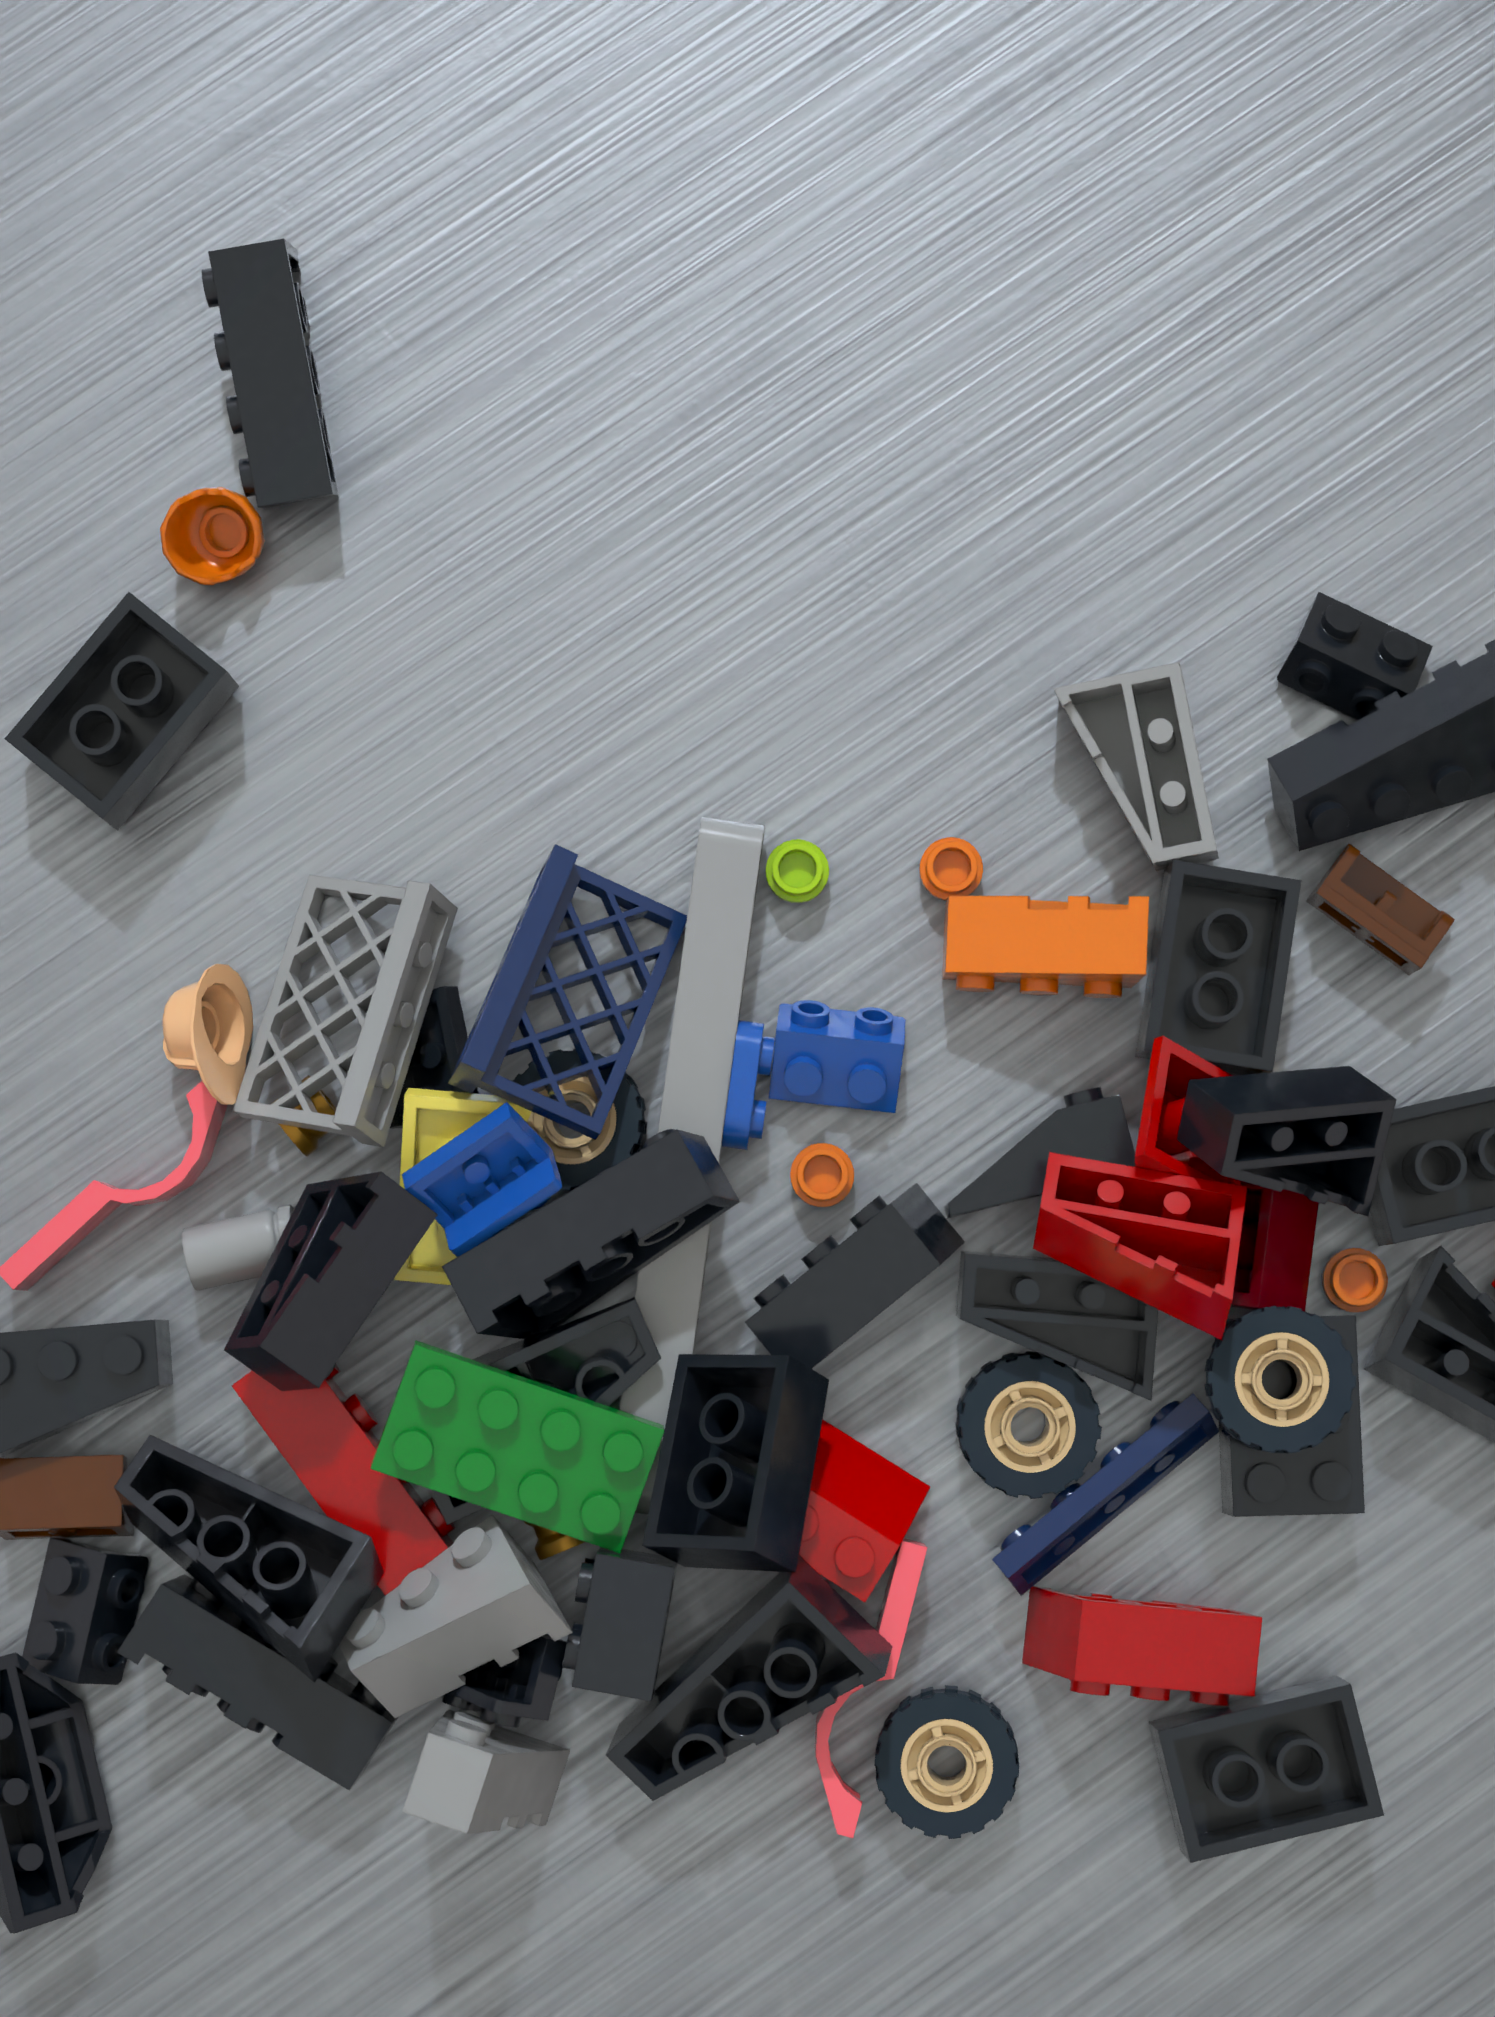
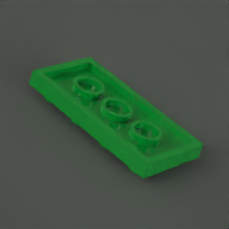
[370,1340,664,1553]

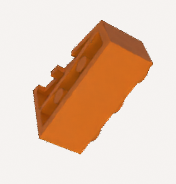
[942,896,1149,998]

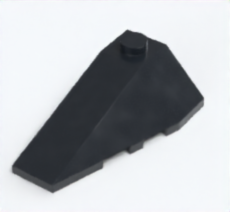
[395,1297,661,1525]

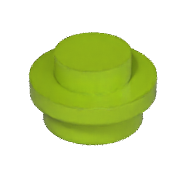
[766,839,829,903]

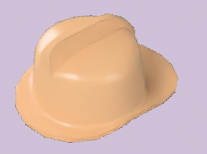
[162,964,253,1105]

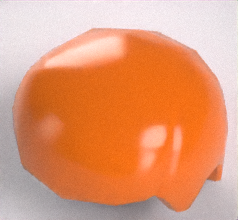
[160,487,265,585]

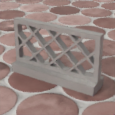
[233,875,458,1147]

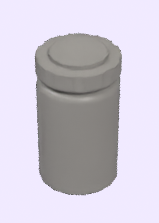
[182,1205,294,1291]

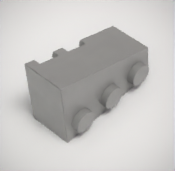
[1053,662,1219,871]
[339,1514,573,1718]
[402,1708,570,1834]

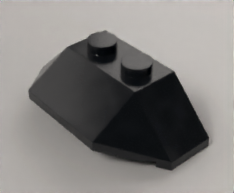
[0,1652,112,1934]

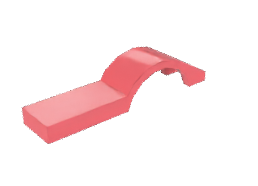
[0,1081,227,1291]
[814,1538,928,1838]

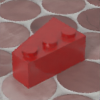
[1033,1152,1247,1340]
[1022,1586,1262,1706]

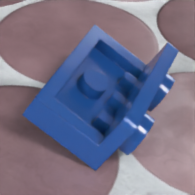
[769,1000,906,1113]
[402,1102,562,1257]

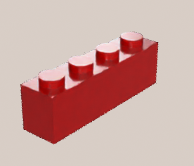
[232,1364,455,1596]

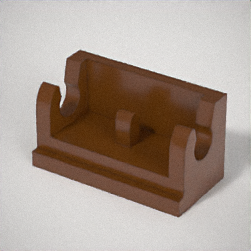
[1306,844,1455,975]
[0,1455,134,1540]

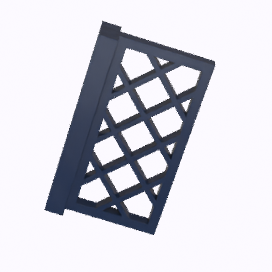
[448,844,687,1140]

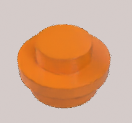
[919,837,983,901]
[790,1143,854,1207]
[1322,1248,1388,1312]

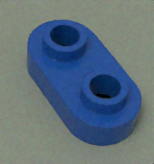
[722,1020,775,1150]

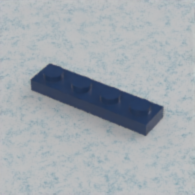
[992,1393,1219,1596]

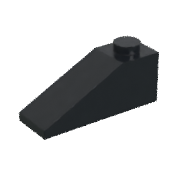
[944,1087,1135,1219]

